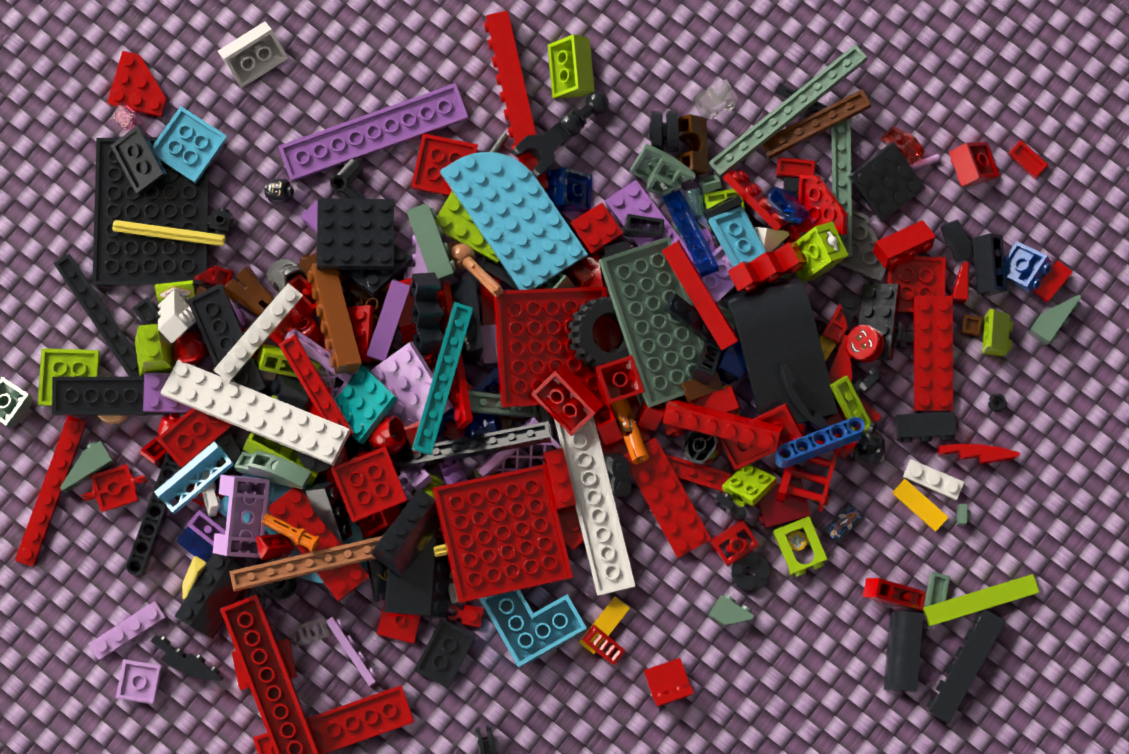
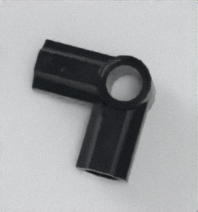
[330,159,366,199]

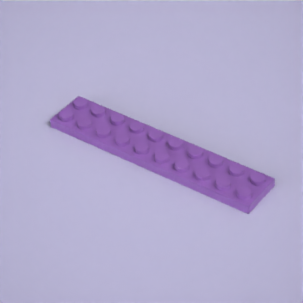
[278,83,469,182]

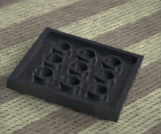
[316,198,394,270]

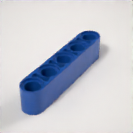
[775,417,865,468]

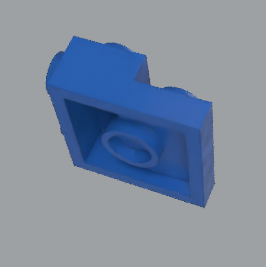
[1005,241,1051,293]

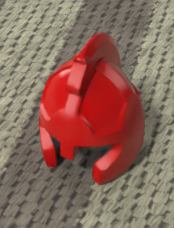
[172,332,206,366]

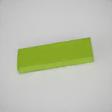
[830,376,871,433]

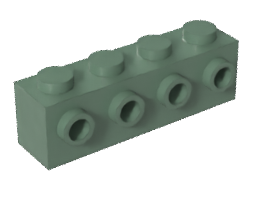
[406,203,456,282]

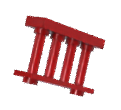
[777,424,844,512]

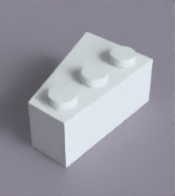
[158,290,196,343]

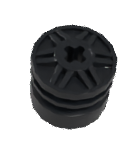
[251,559,300,600]

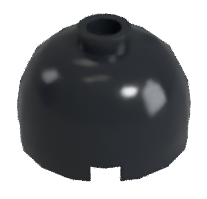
[683,430,722,466]

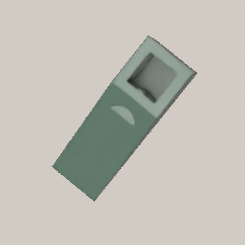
[1028,295,1081,346]

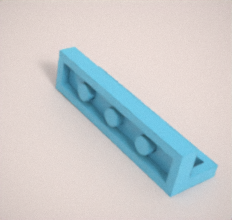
[155,442,234,514]

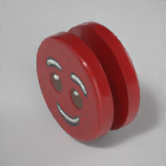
[846,325,884,363]

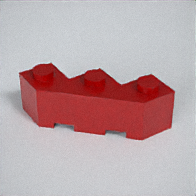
[727,242,807,293]

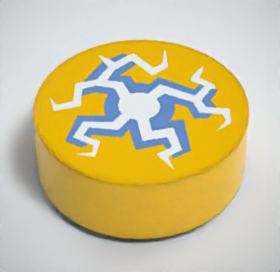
[788,531,807,551]

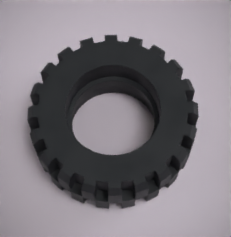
[568,296,630,370]

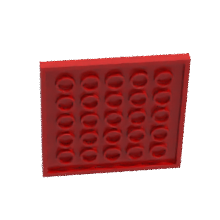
[494,286,611,407]
[432,464,573,603]

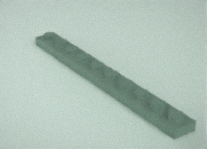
[708,44,868,178]

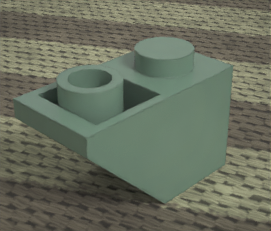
[708,594,754,627]

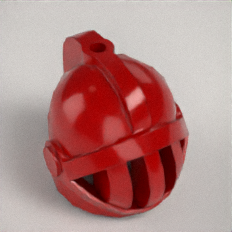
[368,415,407,454]

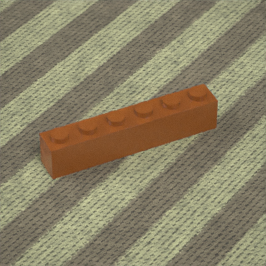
[307,263,361,374]

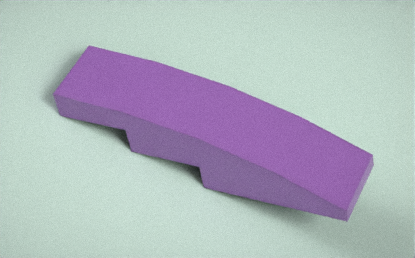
[366,280,410,361]

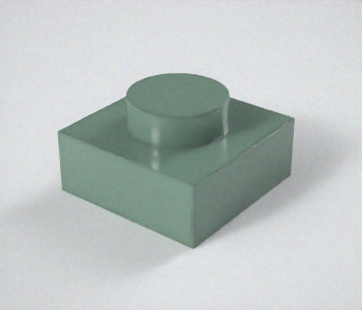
[698,174,722,192]
[956,504,970,526]

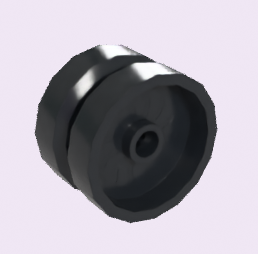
[649,110,679,152]

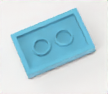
[708,206,766,267]

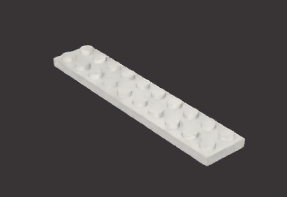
[161,360,351,465]
[554,416,635,596]

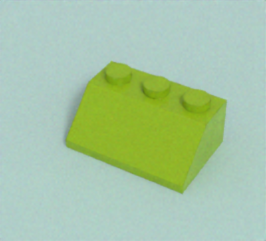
[548,34,595,99]

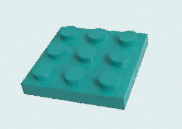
[335,365,398,444]

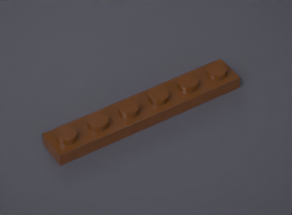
[763,89,871,159]

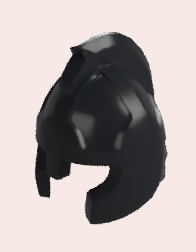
[853,421,886,464]

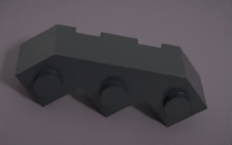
[410,272,444,355]

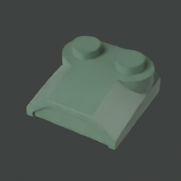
[0,377,32,428]

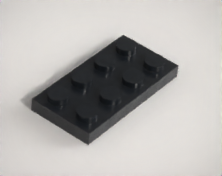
[858,284,901,360]

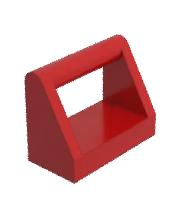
[709,520,760,567]

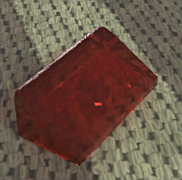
[561,261,595,288]

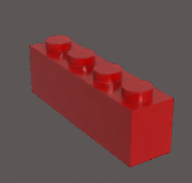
[661,386,741,438]

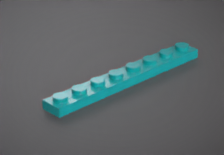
[412,302,473,455]

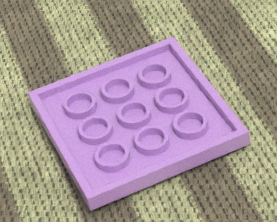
[370,342,453,440]

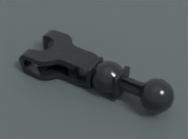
[512,91,609,178]

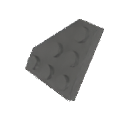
[837,209,886,283]

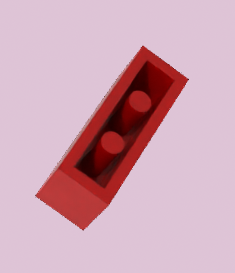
[873,220,936,269]
[542,448,576,511]

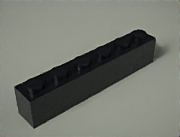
[926,609,1006,724]

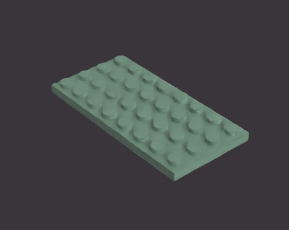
[599,236,710,407]

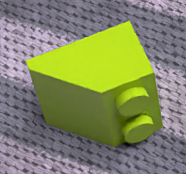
[982,309,1013,356]

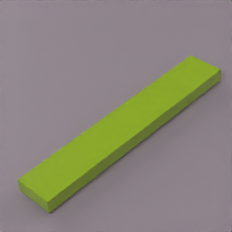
[923,574,1039,627]

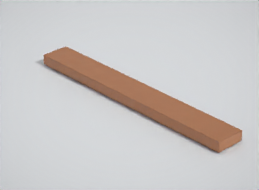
[229,536,383,592]

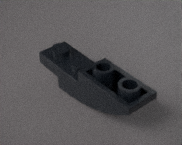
[151,635,223,682]

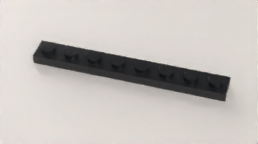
[53,253,140,376]
[398,421,552,470]

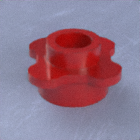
[784,225,801,243]
[726,535,748,557]

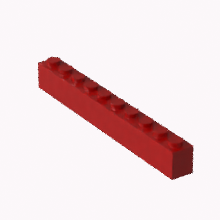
[483,10,549,193]

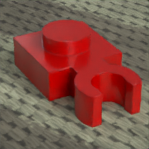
[448,605,484,628]

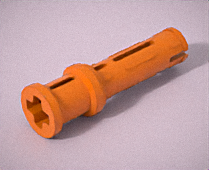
[262,513,320,553]

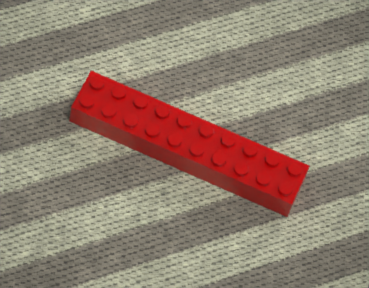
[220,594,320,754]

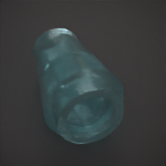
[685,188,703,217]

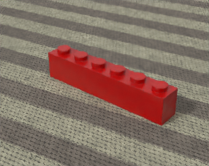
[663,399,783,451]

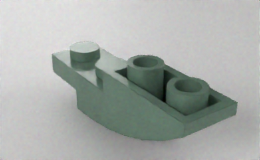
[234,450,312,489]

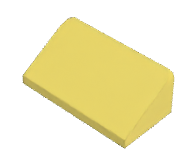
[182,556,206,599]

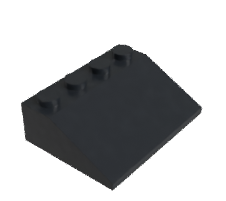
[384,537,450,619]

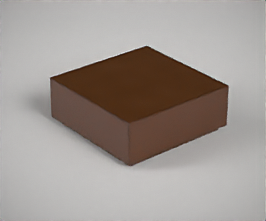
[960,314,983,337]

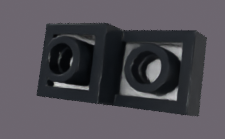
[940,219,974,262]

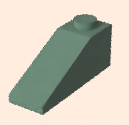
[60,441,115,493]

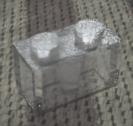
[693,79,738,120]

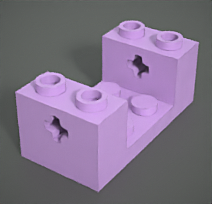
[213,475,270,558]

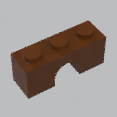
[678,114,709,176]

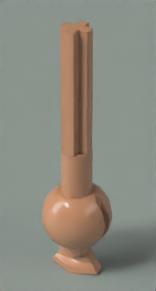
[447,242,504,297]

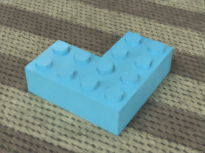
[480,590,587,669]

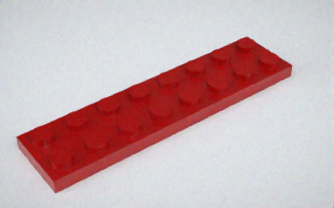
[253,685,415,754]

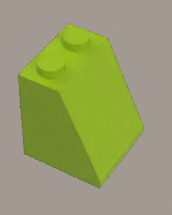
[135,324,177,376]

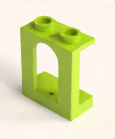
[772,516,827,577]

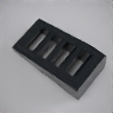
[623,214,665,238]
[692,341,723,385]

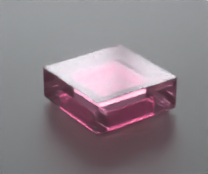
[111,103,137,130]

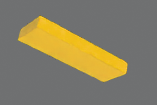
[891,479,949,532]
[579,596,630,654]

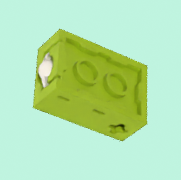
[795,222,849,283]

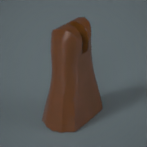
[225,267,274,317]

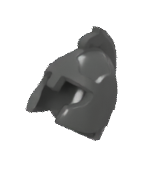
[266,259,306,293]

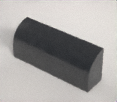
[883,611,923,693]

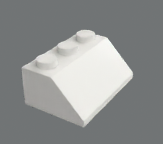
[218,22,289,88]

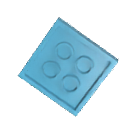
[153,106,228,184]

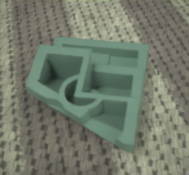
[630,144,695,196]

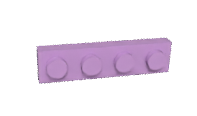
[89,601,166,660]
[326,617,377,687]

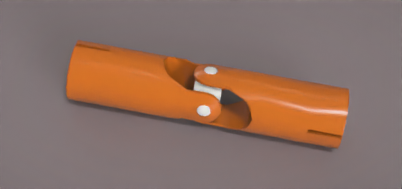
[611,398,649,464]

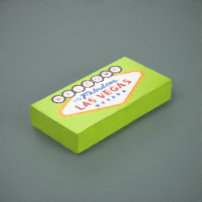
[155,280,196,304]

